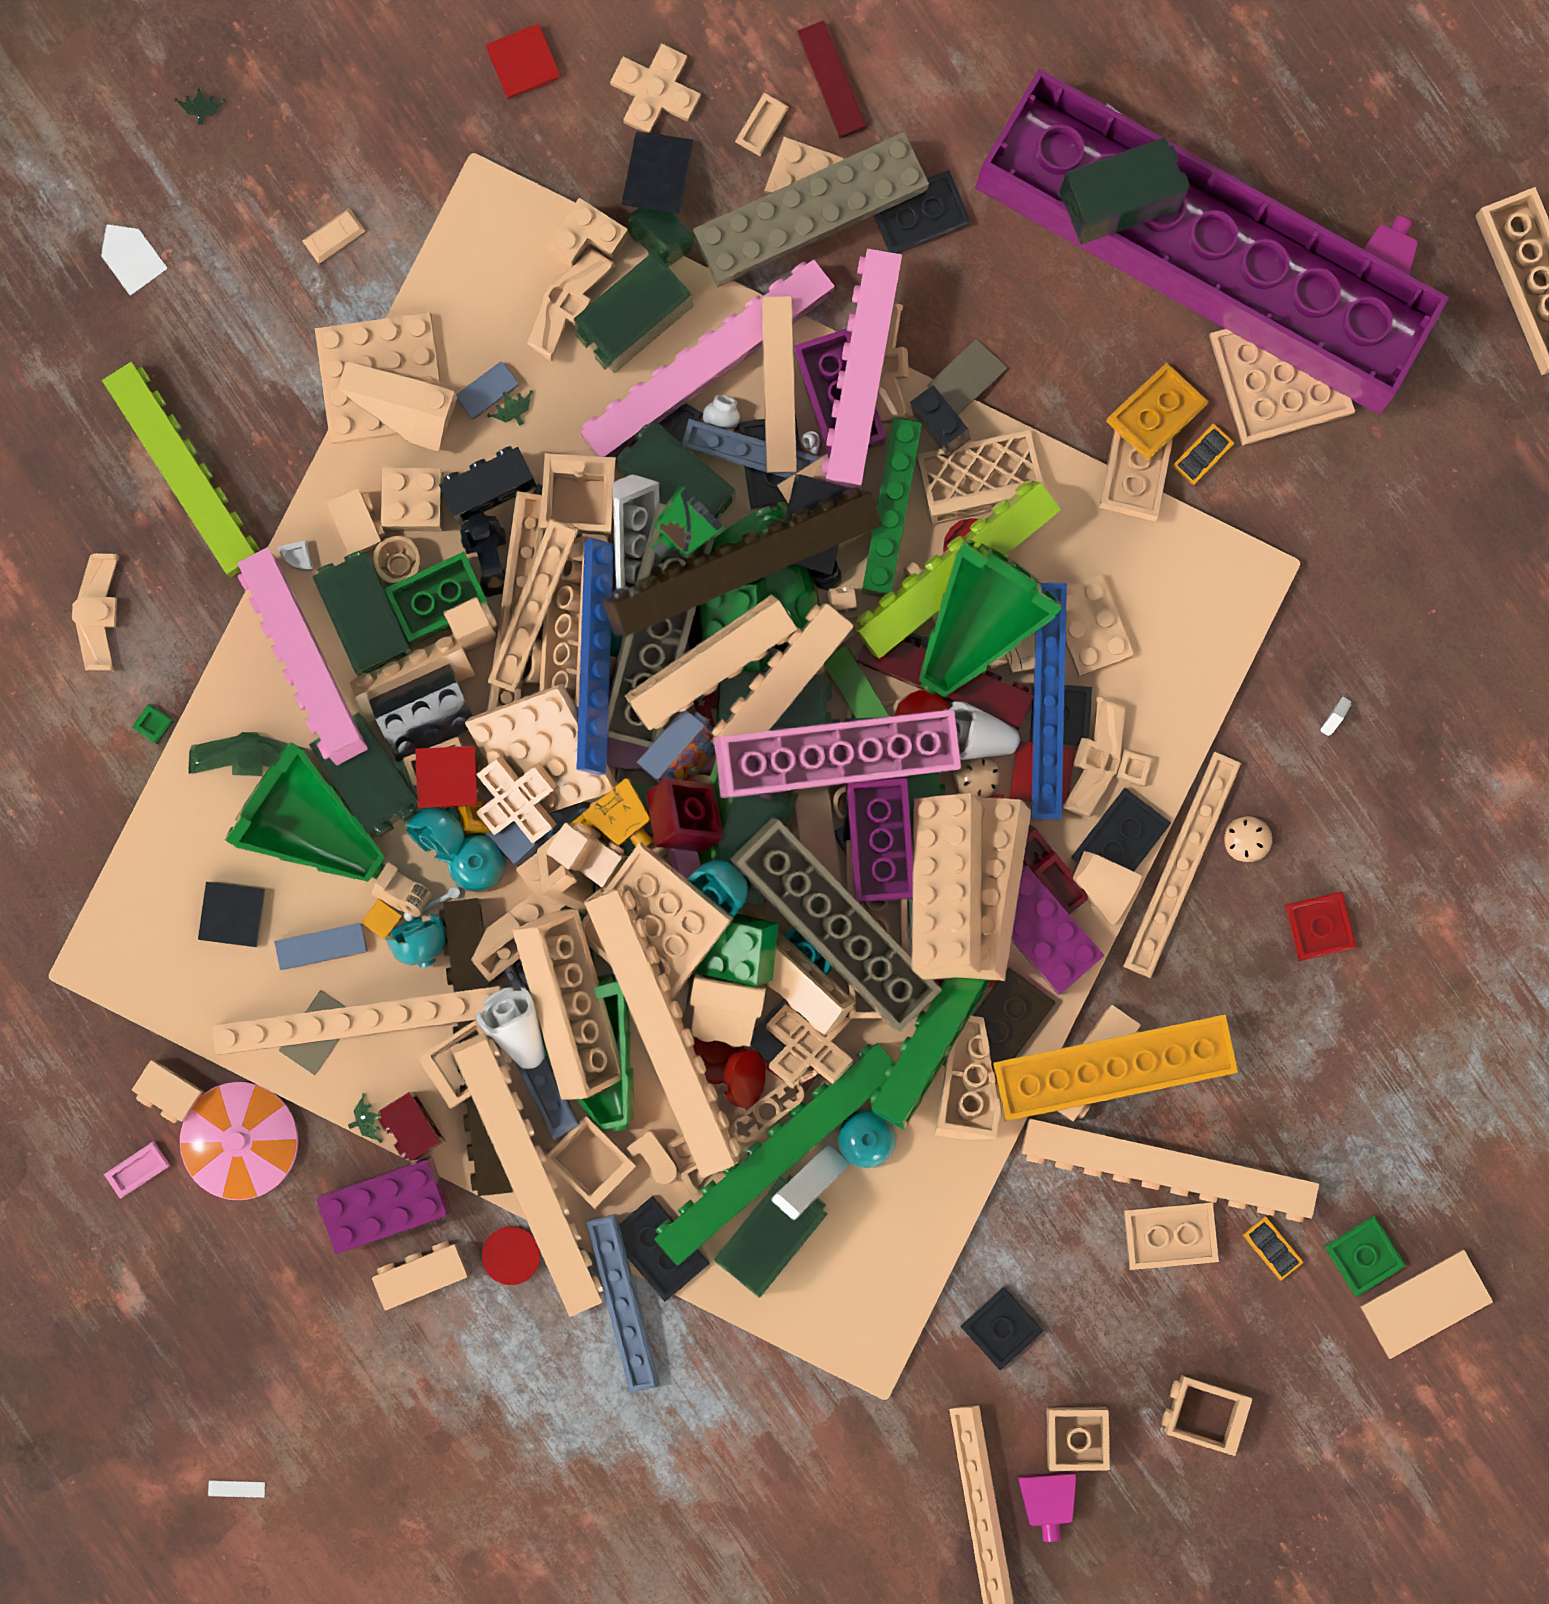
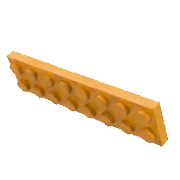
[993,1015,1238,1121]

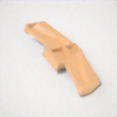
[527,249,617,362]
[875,304,910,424]
[72,554,119,671]
[1062,697,1126,817]

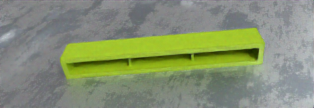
[102,362,260,578]
[852,480,1061,658]

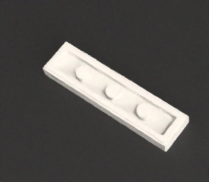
[772,1144,850,1220]

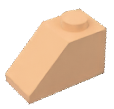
[472,911,521,982]

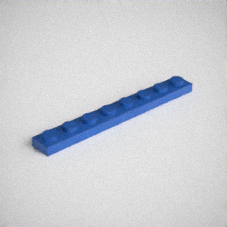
[576,538,614,776]
[1031,583,1067,819]

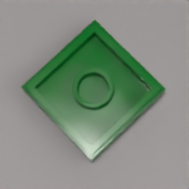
[1323,1215,1406,1297]

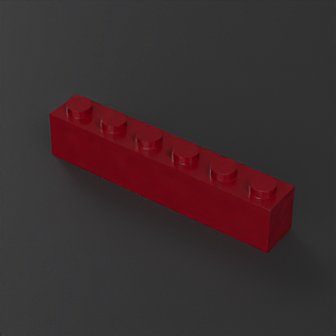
[857,637,1034,730]

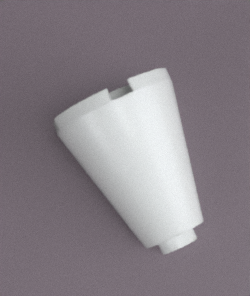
[944,702,1020,760]
[476,987,545,1069]

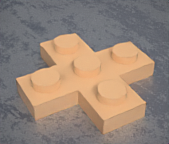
[610,44,701,133]
[476,755,558,843]
[766,1004,853,1086]

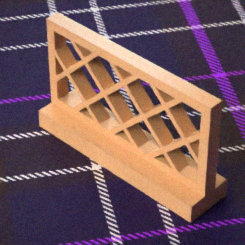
[917,430,1046,525]

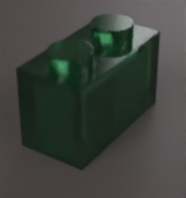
[627,208,695,269]

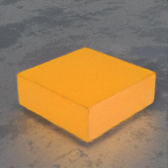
[361,899,403,940]

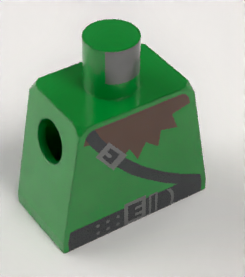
[650,486,724,560]

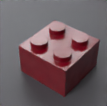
[646,778,724,852]
[378,1092,446,1162]

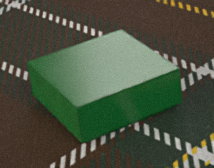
[132,704,174,744]

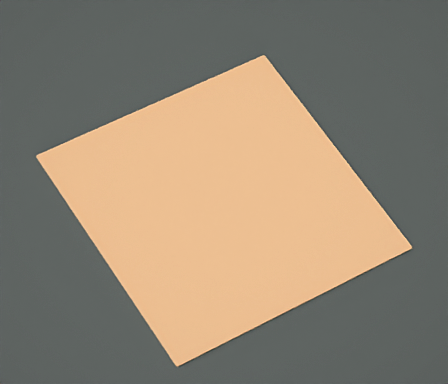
[49,153,1300,1400]

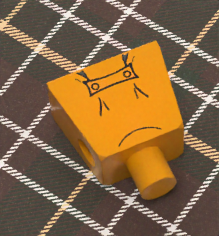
[583,778,654,847]

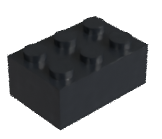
[439,446,537,525]
[369,664,474,762]

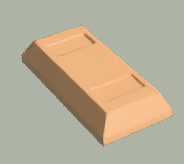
[735,93,789,156]
[302,208,366,264]

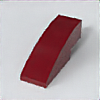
[1023,825,1088,915]

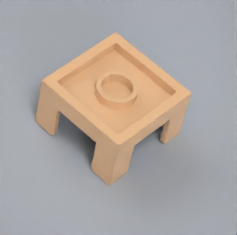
[537,830,606,915]

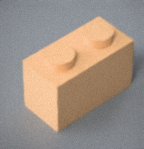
[326,488,386,559]
[132,1060,205,1123]

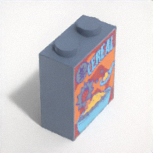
[637,710,716,783]

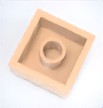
[381,468,444,532]
[1046,1407,1110,1471]

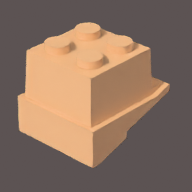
[540,453,616,535]
[690,973,767,1047]

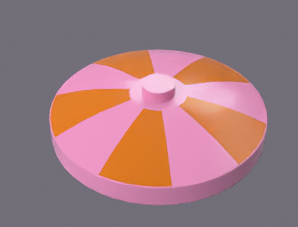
[180,1082,299,1200]

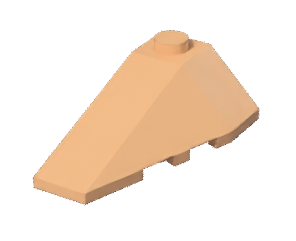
[337,361,458,452]
[934,1016,1001,1140]

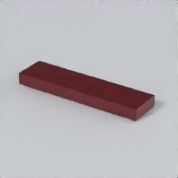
[797,20,866,139]

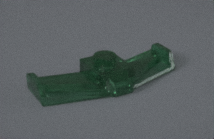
[188,732,308,777]

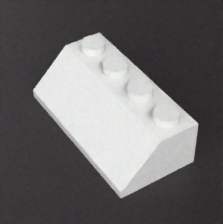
[612,474,659,590]

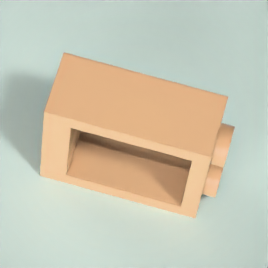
[418,1019,513,1108]
[545,1116,637,1208]
[1161,1375,1252,1456]

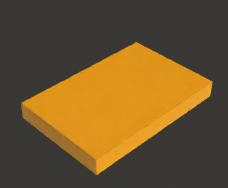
[1106,363,1209,461]

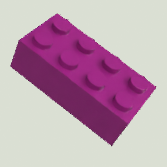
[793,328,886,458]
[847,778,913,903]
[1011,866,1105,995]
[316,1156,451,1254]

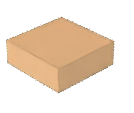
[1116,750,1153,787]

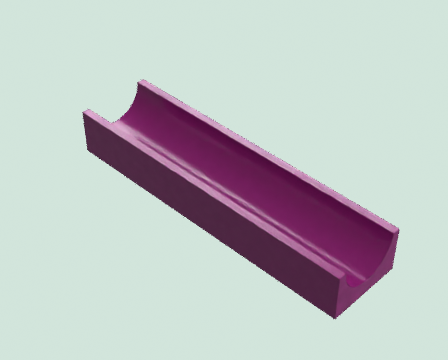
[975,69,1449,415]

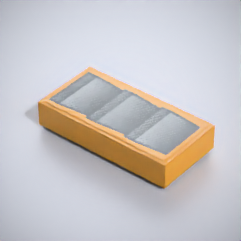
[1173,423,1234,486]
[1242,1216,1303,1281]

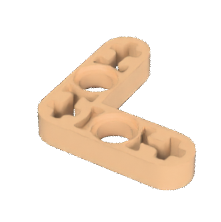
[714,1082,805,1143]

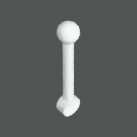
[404,887,460,921]

